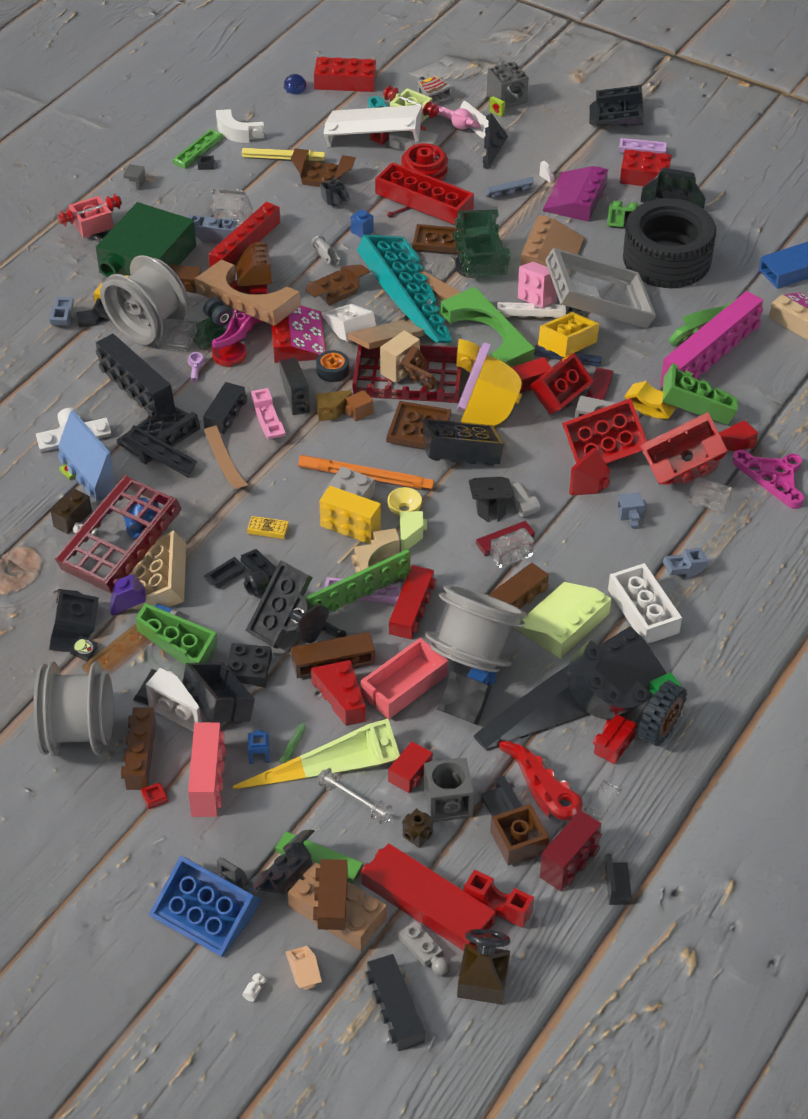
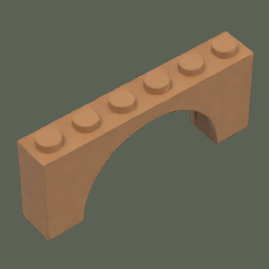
[195,260,301,326]

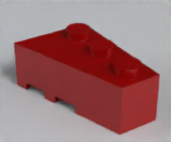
[311,660,366,726]

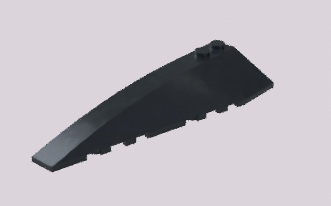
[474,626,667,751]

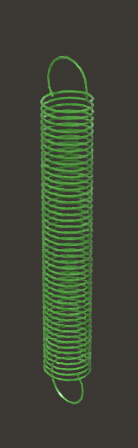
[280,721,306,765]

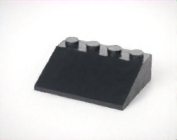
[422,419,504,466]

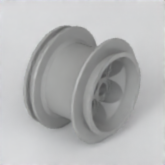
[100,255,188,345]
[425,585,527,672]
[34,660,114,756]

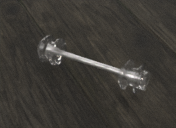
[318,768,393,824]

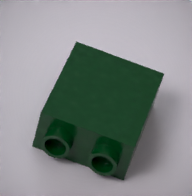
[96,202,197,278]

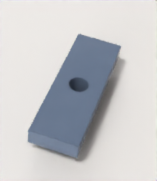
[484,177,534,198]

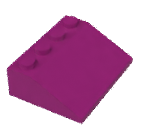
[543,166,608,222]

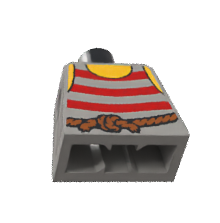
[418,76,452,104]

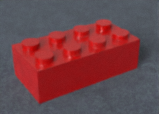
[314,57,376,92]

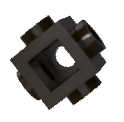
[402,808,434,848]

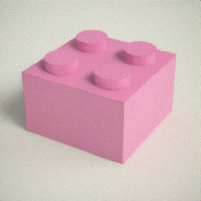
[518,262,557,308]

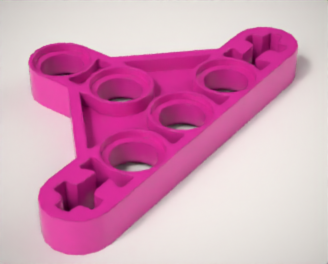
[732,450,804,509]

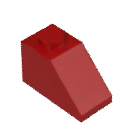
[719,420,758,451]

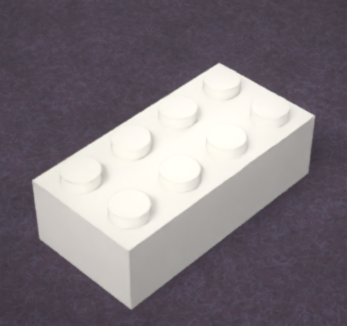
[608,563,682,644]

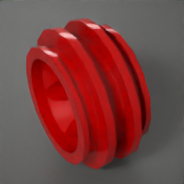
[401,143,448,180]

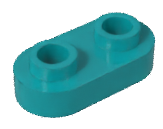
[368,96,388,108]

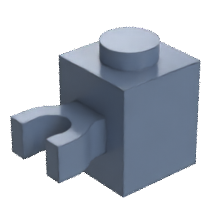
[617,492,647,528]

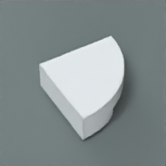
[539,161,554,183]

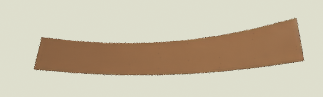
[204,425,248,489]

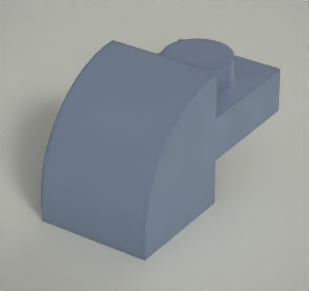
[50,297,74,326]
[663,548,709,579]

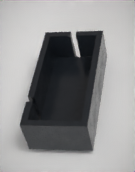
[182,662,255,724]

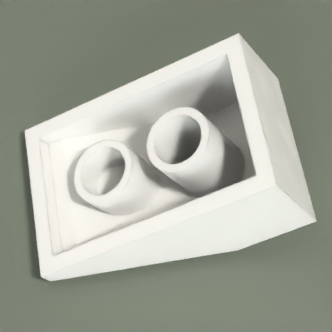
[321,304,376,342]
[146,668,201,732]

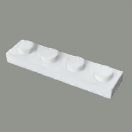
[497,302,566,319]

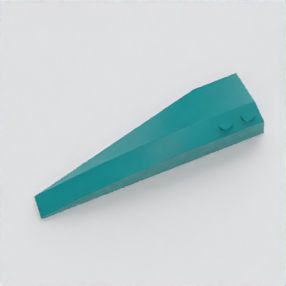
[357,234,452,343]

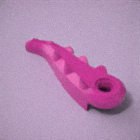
[212,309,262,350]

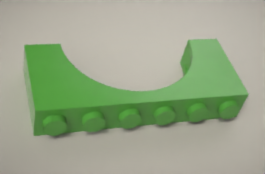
[440,287,535,367]

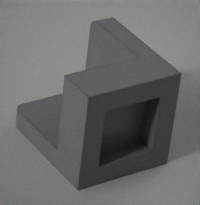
[124,164,146,190]

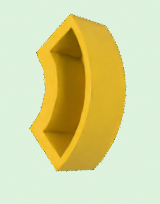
[456,339,481,373]
[624,381,677,419]

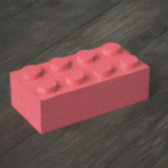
[361,638,448,719]
[188,722,226,817]

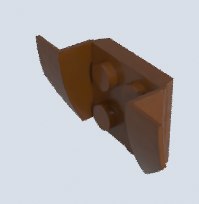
[291,148,356,187]
[306,264,371,306]

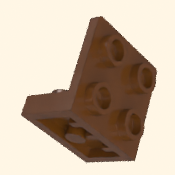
[402,346,441,391]

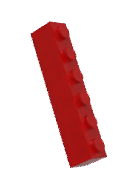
[209,201,280,267]

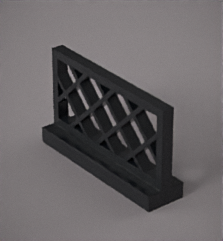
[116,406,201,465]

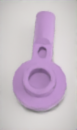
[188,352,205,382]

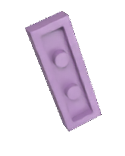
[619,138,667,153]

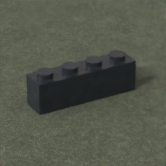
[365,954,425,1052]

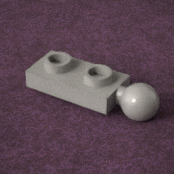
[398,921,450,976]

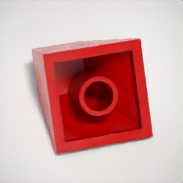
[569,448,610,495]

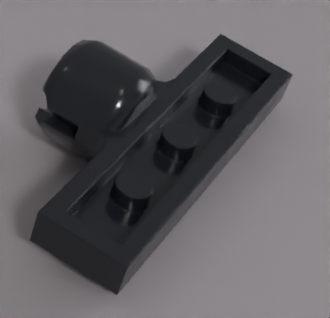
[240,549,277,596]

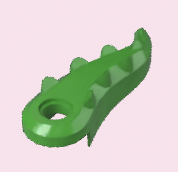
[669,299,736,347]

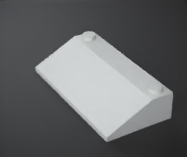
[324,105,423,147]

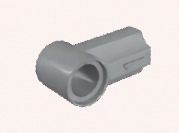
[511,482,540,517]

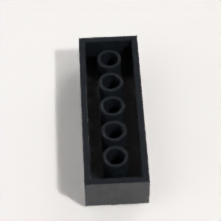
[95,333,176,421]

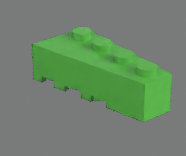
[662,363,738,425]
[136,603,217,665]

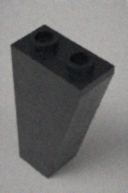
[279,357,310,415]

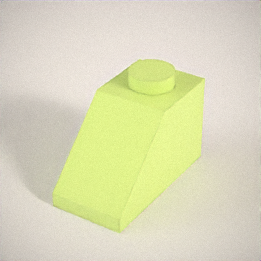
[400,511,427,552]

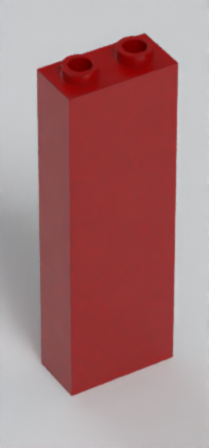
[361,843,496,951]

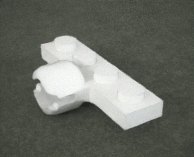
[36,408,111,453]

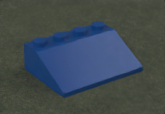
[149,855,262,957]

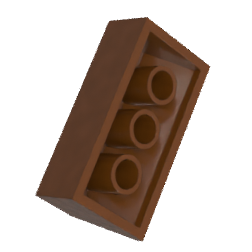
[235,242,272,286]

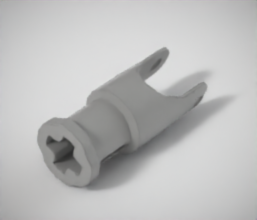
[311,235,340,265]

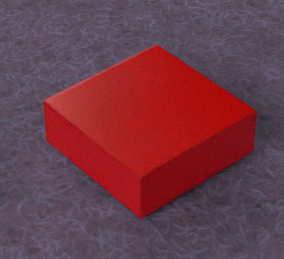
[140,782,168,809]

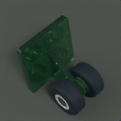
[185,297,233,350]

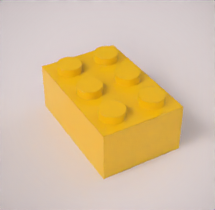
[538,312,600,357]
[319,486,381,544]

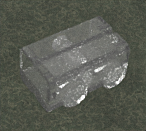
[688,477,733,513]

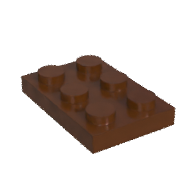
[412,224,465,254]

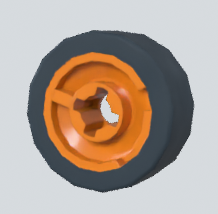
[316,350,349,382]

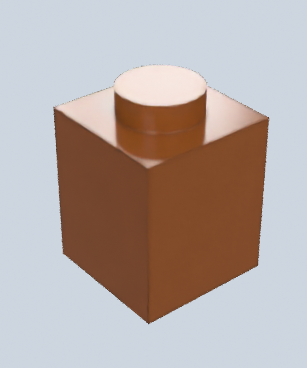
[345,390,374,421]

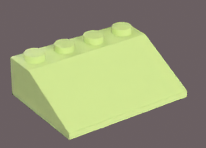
[514,582,611,659]

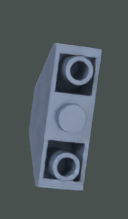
[188,215,237,244]

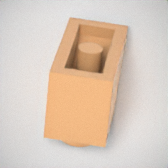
[286,946,322,989]

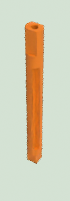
[298,455,435,491]

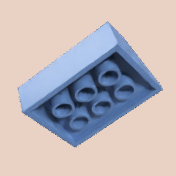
[58,410,115,501]

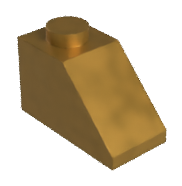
[316,390,352,421]

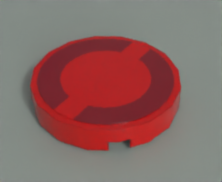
[212,341,247,367]

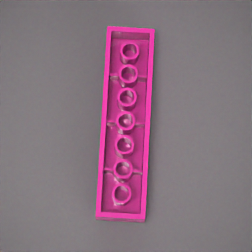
[660,291,763,387]

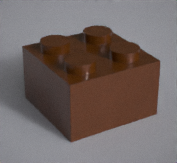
[490,804,549,866]

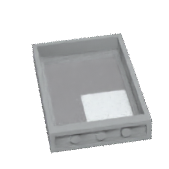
[545,248,656,328]

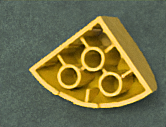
[461,355,522,426]

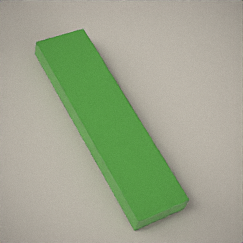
[172,129,223,169]
[275,831,363,884]

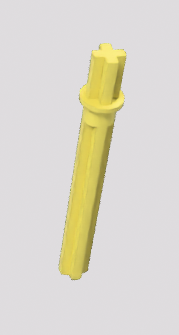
[242,148,325,162]

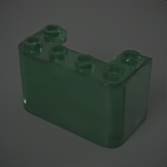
[453,209,511,277]

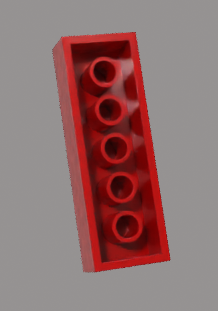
[375,162,474,226]

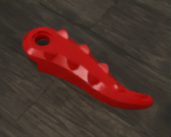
[499,741,583,820]

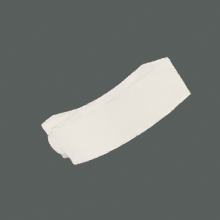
[216,109,264,143]

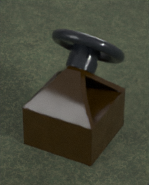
[457,929,511,1005]

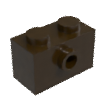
[51,489,92,534]

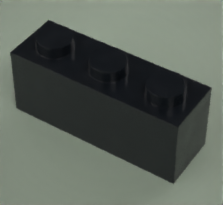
[203,382,247,435]

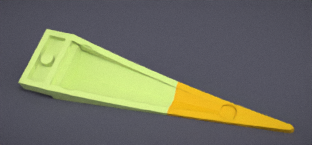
[232,719,400,789]

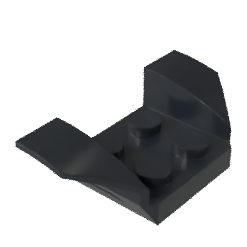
[640,168,706,209]
[49,589,99,652]
[244,830,315,894]

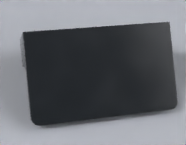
[481,776,522,817]
[605,854,632,905]

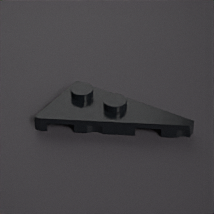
[483,113,508,169]

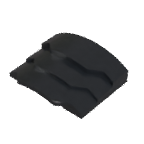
[589,85,644,127]

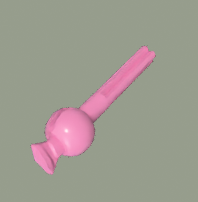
[432,103,481,130]

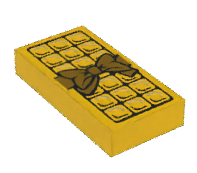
[247,516,289,539]

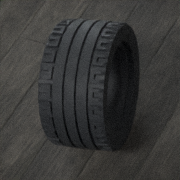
[623,198,716,288]

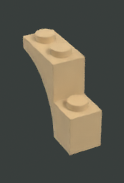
[351,528,400,573]

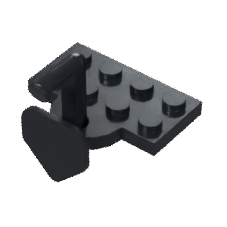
[245,560,347,648]

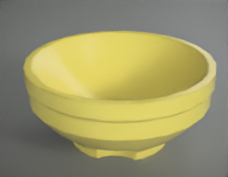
[388,487,422,516]

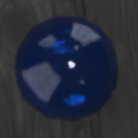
[284,73,307,94]

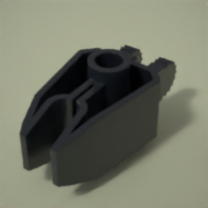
[320,179,350,206]

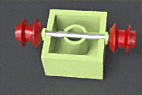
[383,85,439,123]

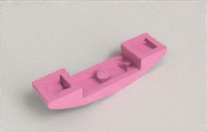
[251,388,286,439]

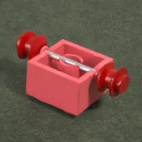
[58,193,122,238]

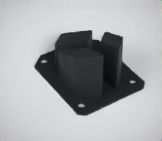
[469,477,514,522]

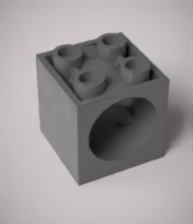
[487,61,529,109]
[424,758,474,822]

